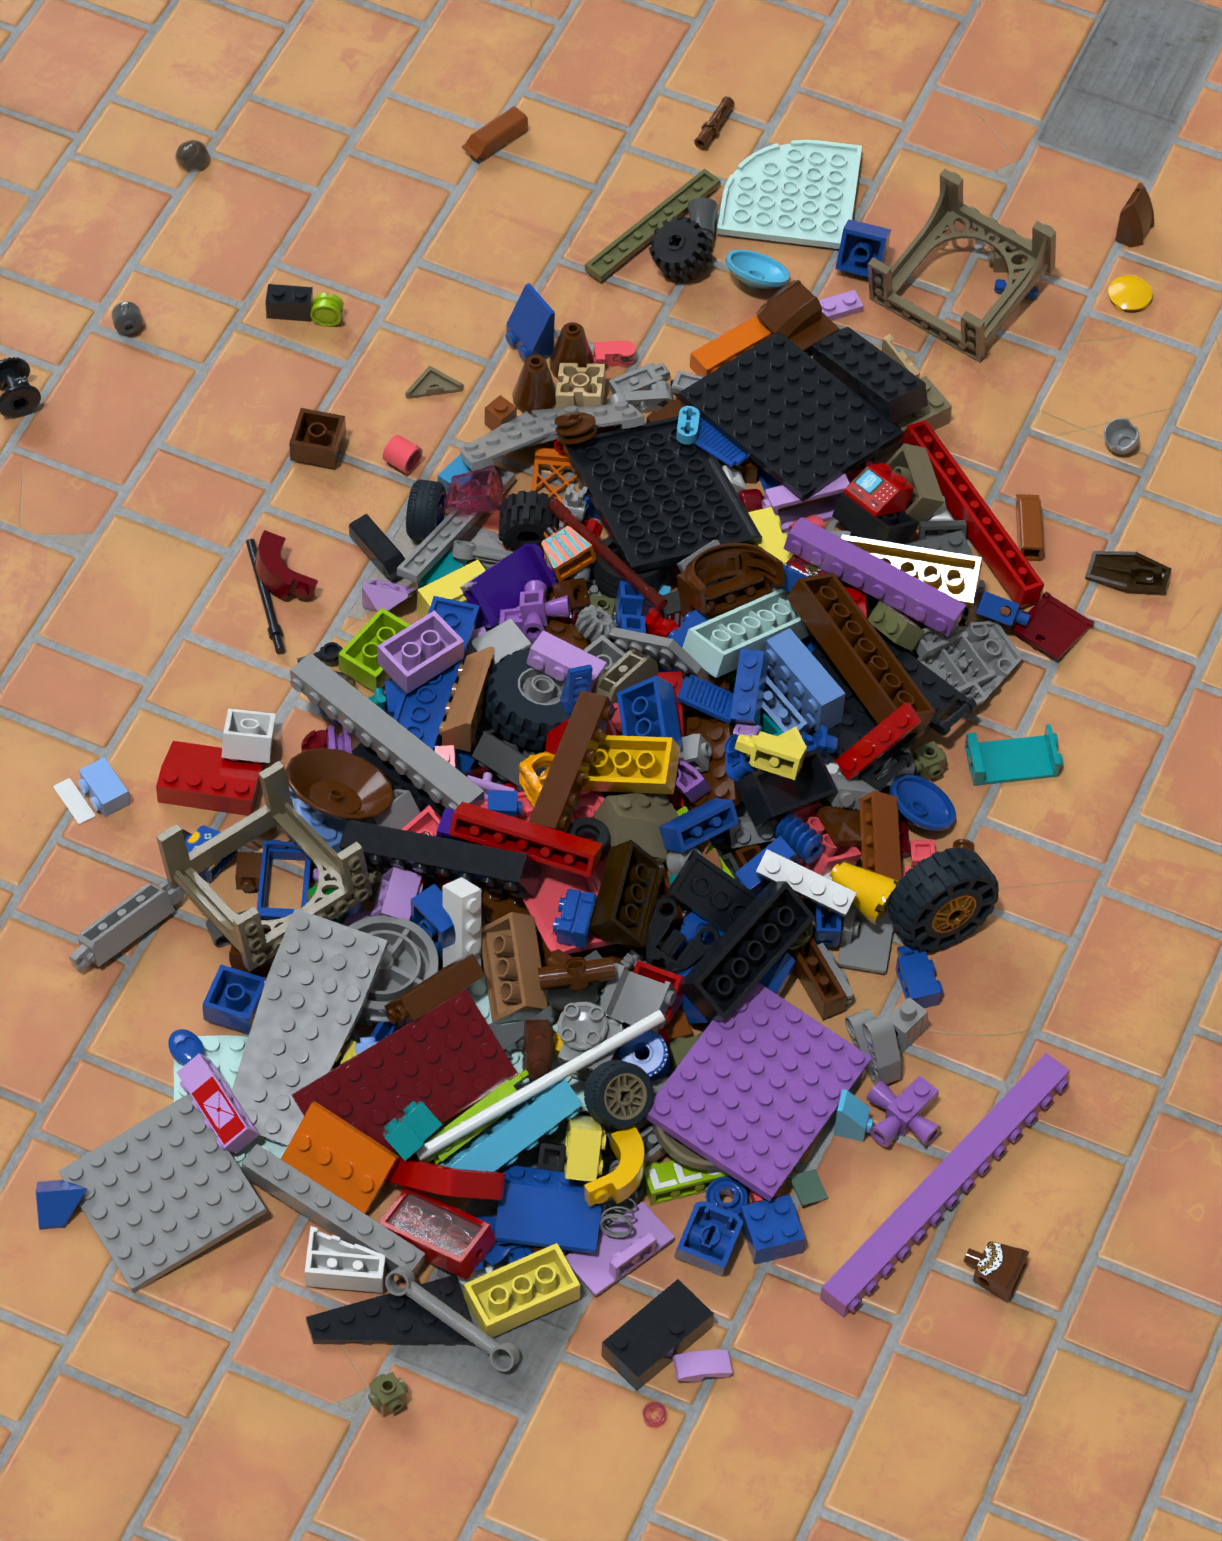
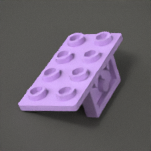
[565,1202,674,1296]

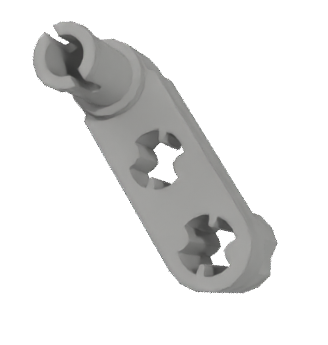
[609,381,673,429]

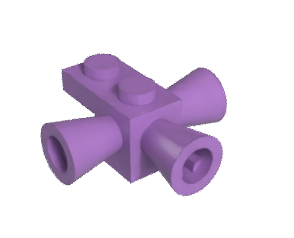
[500,580,572,642]
[867,1076,941,1147]

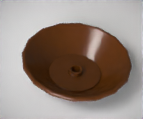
[285,748,394,820]

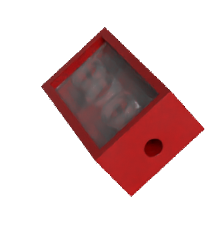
[378,1187,496,1280]

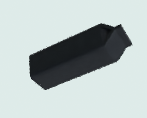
[349,514,405,580]

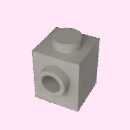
[679,733,712,772]

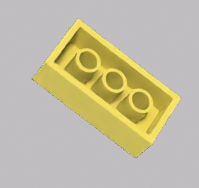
[464,1243,580,1338]

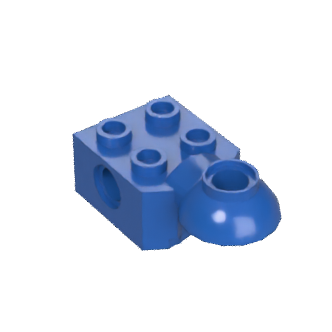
[674,1176,748,1277]

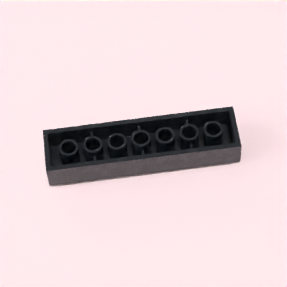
[339,819,543,898]

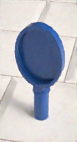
[168,1029,205,1066]

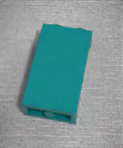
[964,724,1063,786]

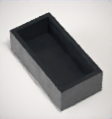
[734,748,838,827]

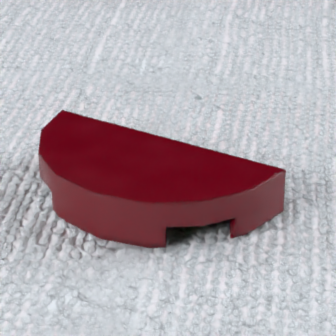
[301,728,338,752]

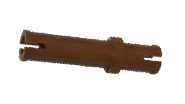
[694,96,735,149]

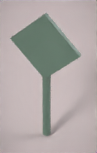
[787,1169,828,1206]

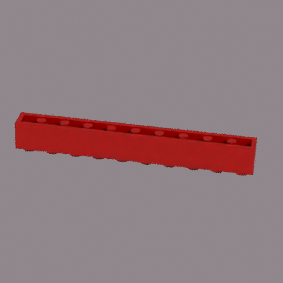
[902,420,1044,609]

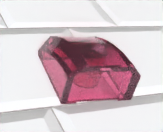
[443,466,504,513]

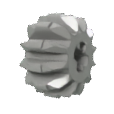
[575,605,617,643]

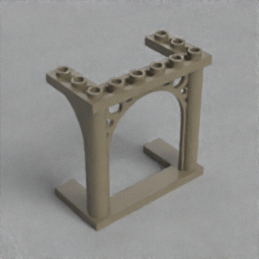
[868,169,1056,363]
[156,761,372,971]

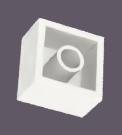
[221,709,276,763]

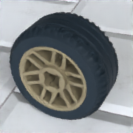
[584,1060,654,1129]

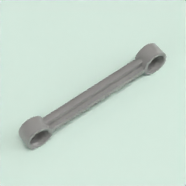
[452,540,591,581]
[385,1266,520,1372]

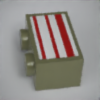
[868,601,925,651]

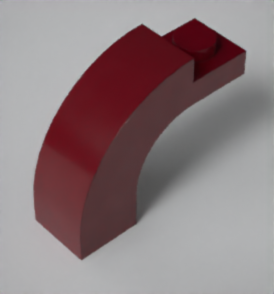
[255,530,318,601]

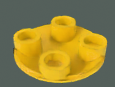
[1108,275,1152,311]

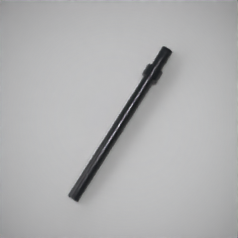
[246,539,285,654]

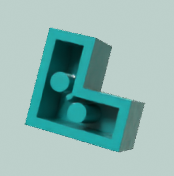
[383,1100,442,1161]

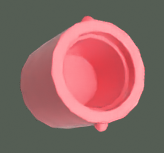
[383,435,422,474]

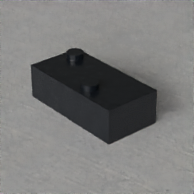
[601,1279,714,1391]

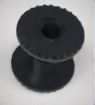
[0,357,41,418]

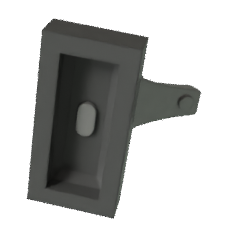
[919,496,967,541]

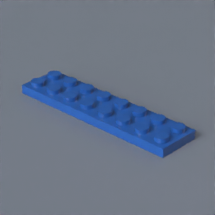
[393,596,480,751]

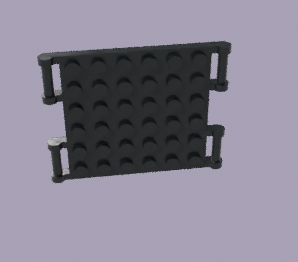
[769,627,977,792]

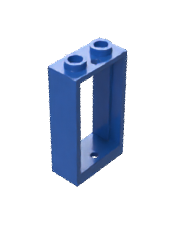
[257,840,313,920]

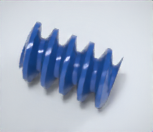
[773,812,825,863]

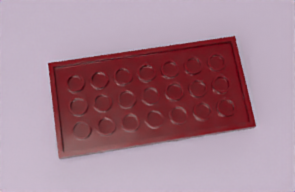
[291,989,518,1152]

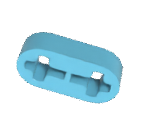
[676,406,700,444]

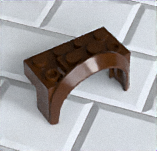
[677,543,785,618]

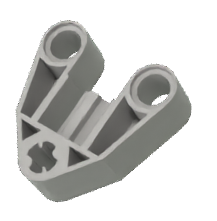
[845,1008,901,1085]

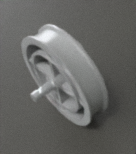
[348,915,438,1022]

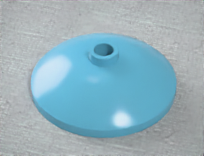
[725,250,790,289]

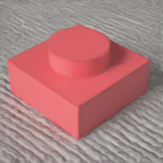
[909,840,936,866]

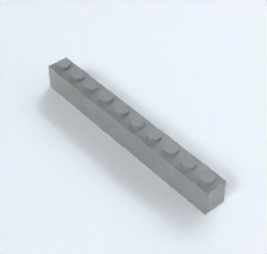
[290,653,484,810]

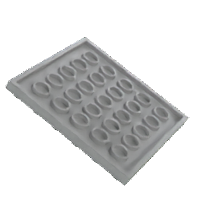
[59,1093,267,1293]

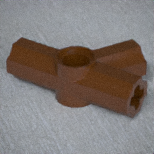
[538,949,616,991]

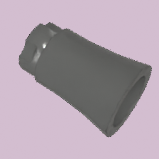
[687,197,718,244]

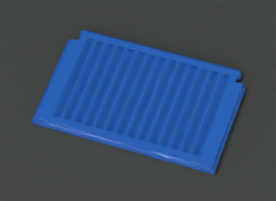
[685,417,749,467]

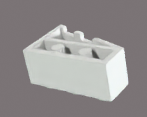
[304,1226,386,1293]

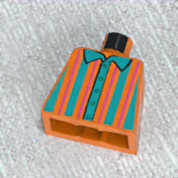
[541,526,597,582]

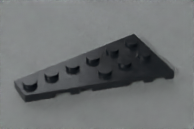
[306,1275,476,1346]

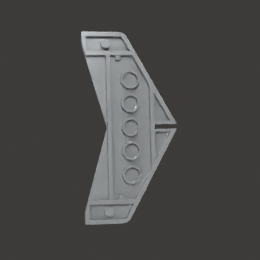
[460,401,645,471]

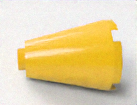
[829,862,898,924]

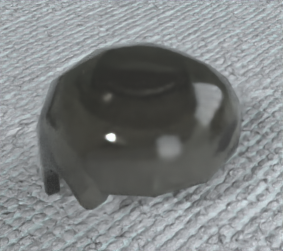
[175,140,211,172]

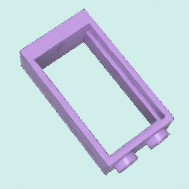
[762,474,850,533]

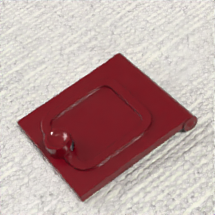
[1011,591,1095,660]

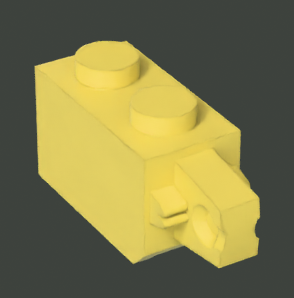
[735,731,807,780]

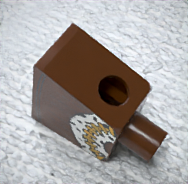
[963,1241,1029,1303]

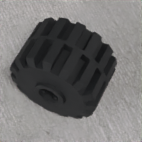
[649,216,714,283]
[498,490,560,551]

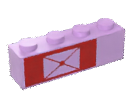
[176,1053,260,1154]

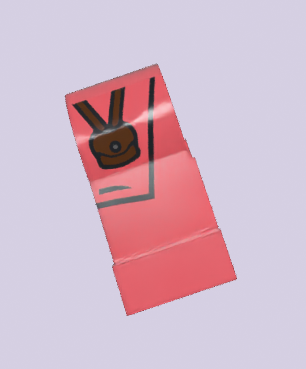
[593,340,636,367]

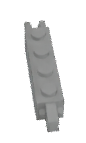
[69,880,185,971]

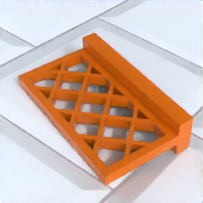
[531,447,580,506]

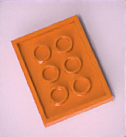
[281,1101,399,1215]

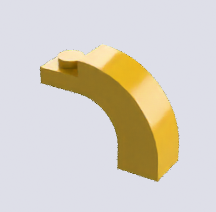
[584,1126,644,1207]

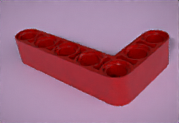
[385,1156,506,1200]

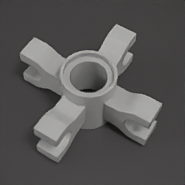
[559,484,588,532]

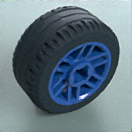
[406,479,446,541]

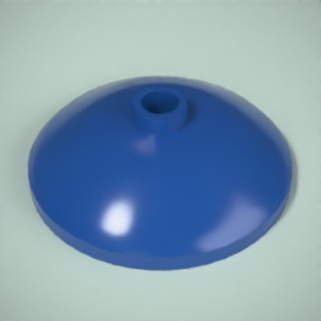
[890,774,956,831]

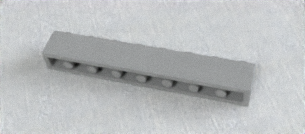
[241,1144,425,1282]

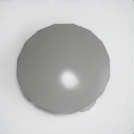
[557,1002,608,1050]

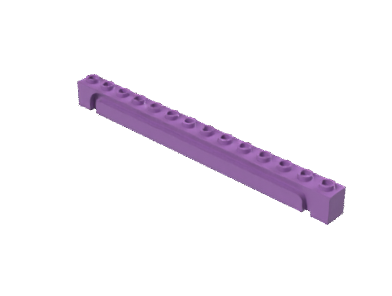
[820,1053,1070,1317]

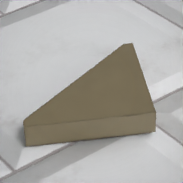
[405,366,464,399]

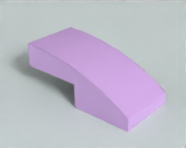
[673,1349,732,1382]

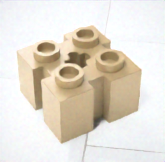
[555,363,606,408]

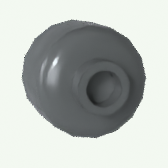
[112,302,143,335]

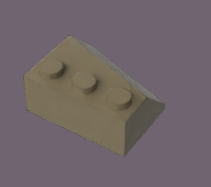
[594,793,679,862]

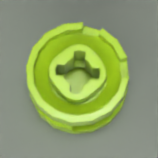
[310,293,344,327]

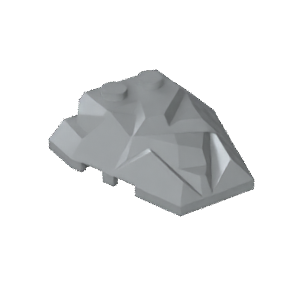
[914,621,1023,708]

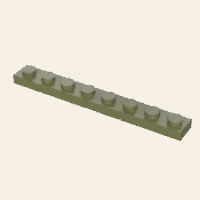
[585,168,721,282]

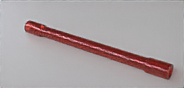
[547,498,668,611]

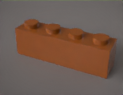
[859,791,902,881]

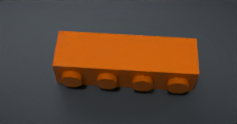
[690,315,775,377]

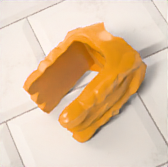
[519,751,555,808]

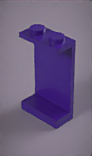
[460,544,556,628]

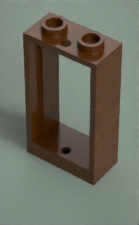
[384,954,485,1027]

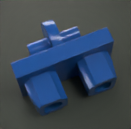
[800,725,838,764]

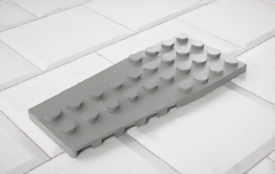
[232,908,389,1146]

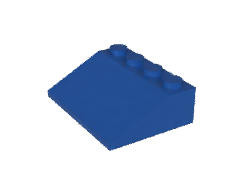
[494,1165,604,1254]

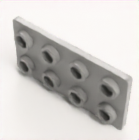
[837,904,894,974]

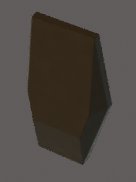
[1085,551,1172,593]

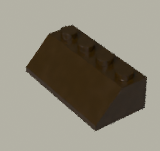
[589,840,664,948]

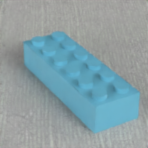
[439,1079,583,1172]

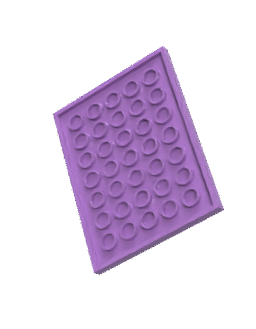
[645,982,871,1202]

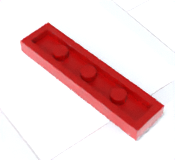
[835,702,922,780]

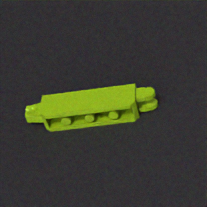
[416,1070,529,1164]

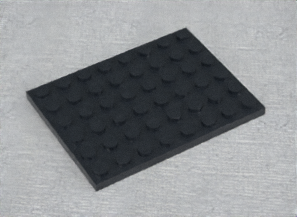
[678,333,904,502]
[563,416,762,574]

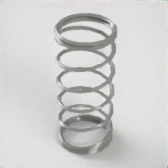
[600,1160,639,1238]

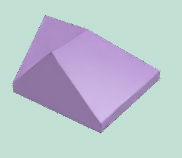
[362,578,418,611]

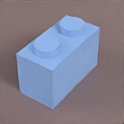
[78,757,130,817]

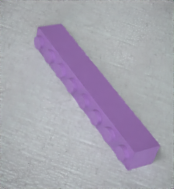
[783,517,966,637]

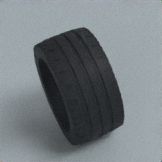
[594,536,665,601]

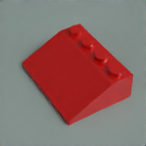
[156,741,266,816]

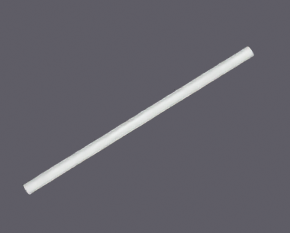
[416,1010,666,1161]

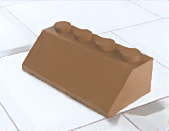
[439,647,495,752]
[481,912,548,1023]

